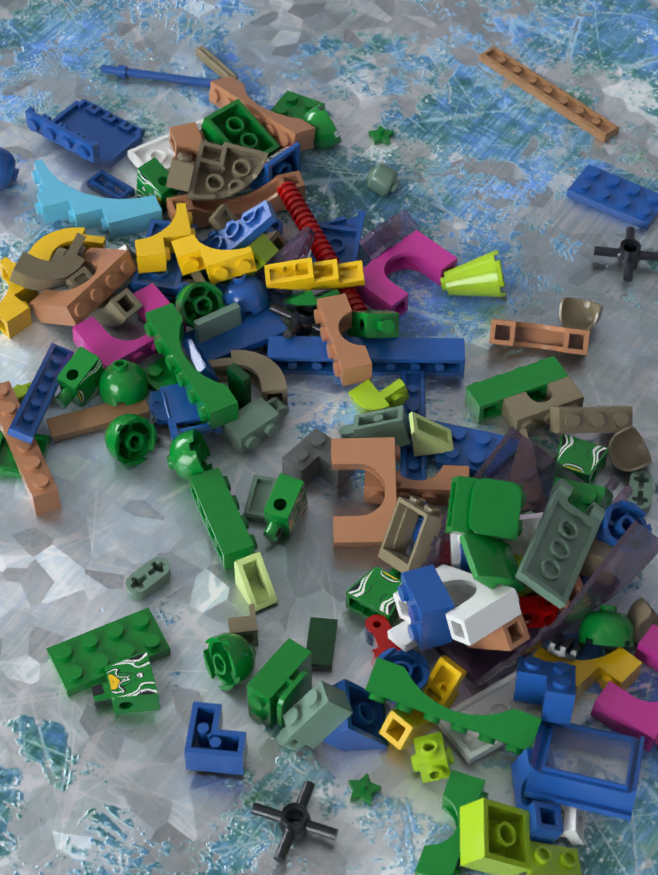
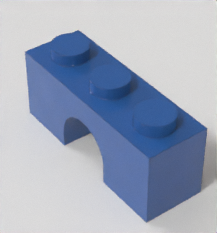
[511,748,564,844]

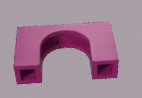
[355,230,458,316]
[73,283,186,369]
[590,624,658,753]

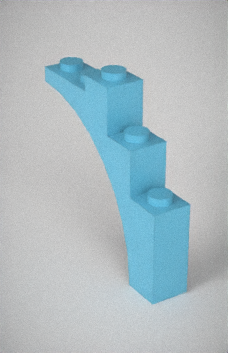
[31,159,163,240]

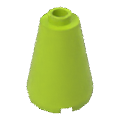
[440,250,507,297]

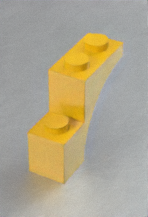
[135,203,196,274]
[171,234,257,284]
[0,257,39,338]
[533,647,642,702]

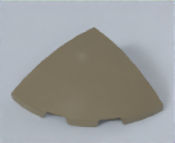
[187,140,268,201]

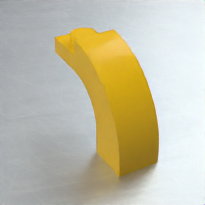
[28,227,107,261]
[379,655,467,750]

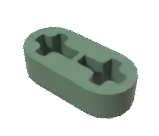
[627,470,653,515]
[126,557,171,600]

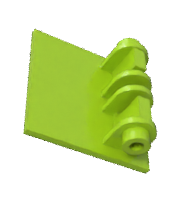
[526,841,582,875]

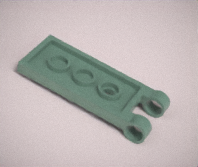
[515,479,606,609]

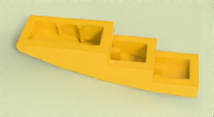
[264,257,365,290]

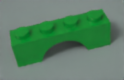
[415,770,489,875]

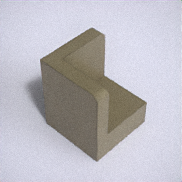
[228,604,258,646]

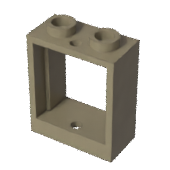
[378,495,447,573]

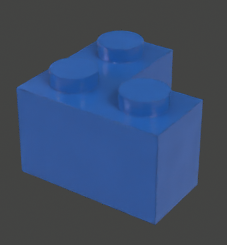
[398,564,454,651]
[513,657,576,725]
[184,701,248,775]

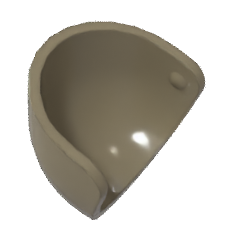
[559,297,603,330]
[608,426,652,472]
[627,597,658,646]

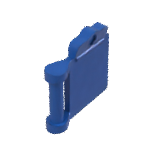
[150,384,223,441]

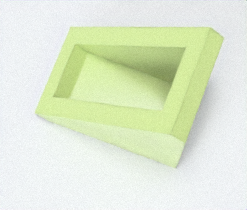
[409,412,454,457]
[234,551,278,612]

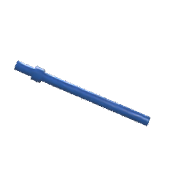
[101,65,215,88]

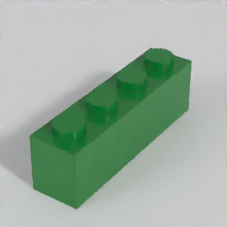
[465,356,568,423]
[189,467,258,570]

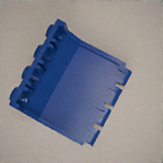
[25,99,145,168]

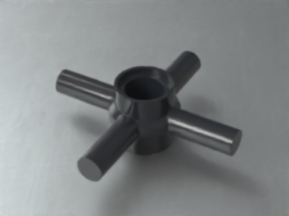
[594,227,658,282]
[269,303,321,339]
[251,781,339,863]

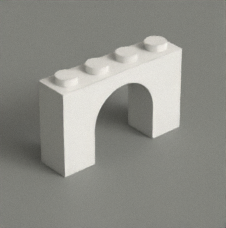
[393,564,522,646]

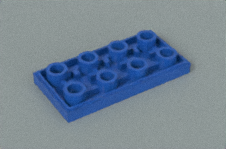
[182,305,287,360]

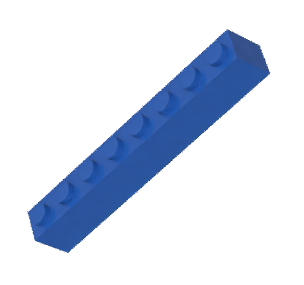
[267,336,465,376]

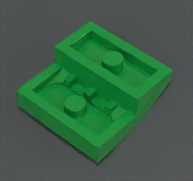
[282,289,340,306]
[459,534,526,594]

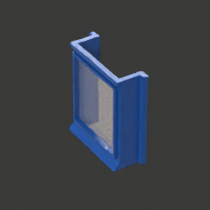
[524,721,645,821]

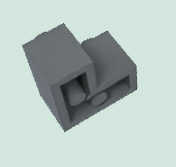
[282,428,355,488]

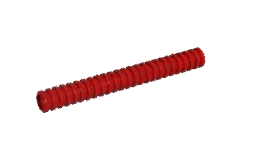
[277,181,368,326]

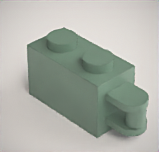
[221,397,289,455]
[338,405,411,448]
[277,680,353,751]

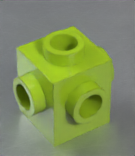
[411,732,455,783]

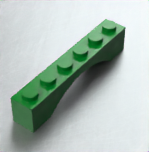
[144,303,239,430]
[365,657,542,755]

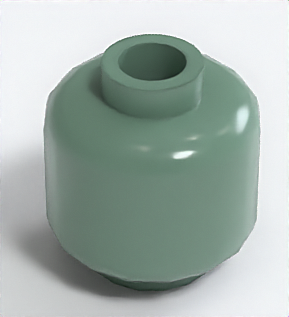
[365,163,400,197]

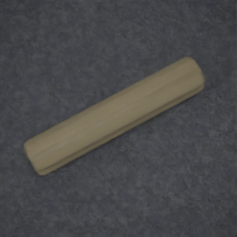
[195,45,238,80]

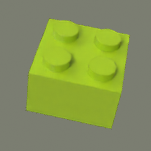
[460,798,531,875]

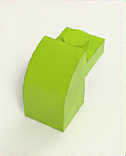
[348,378,410,414]

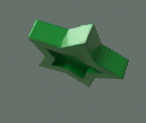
[368,125,394,145]
[348,773,381,806]

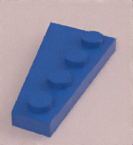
[198,200,278,277]

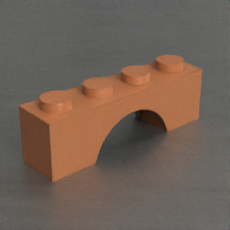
[169,122,223,199]
[314,294,372,386]
[489,318,590,355]
[364,465,469,506]

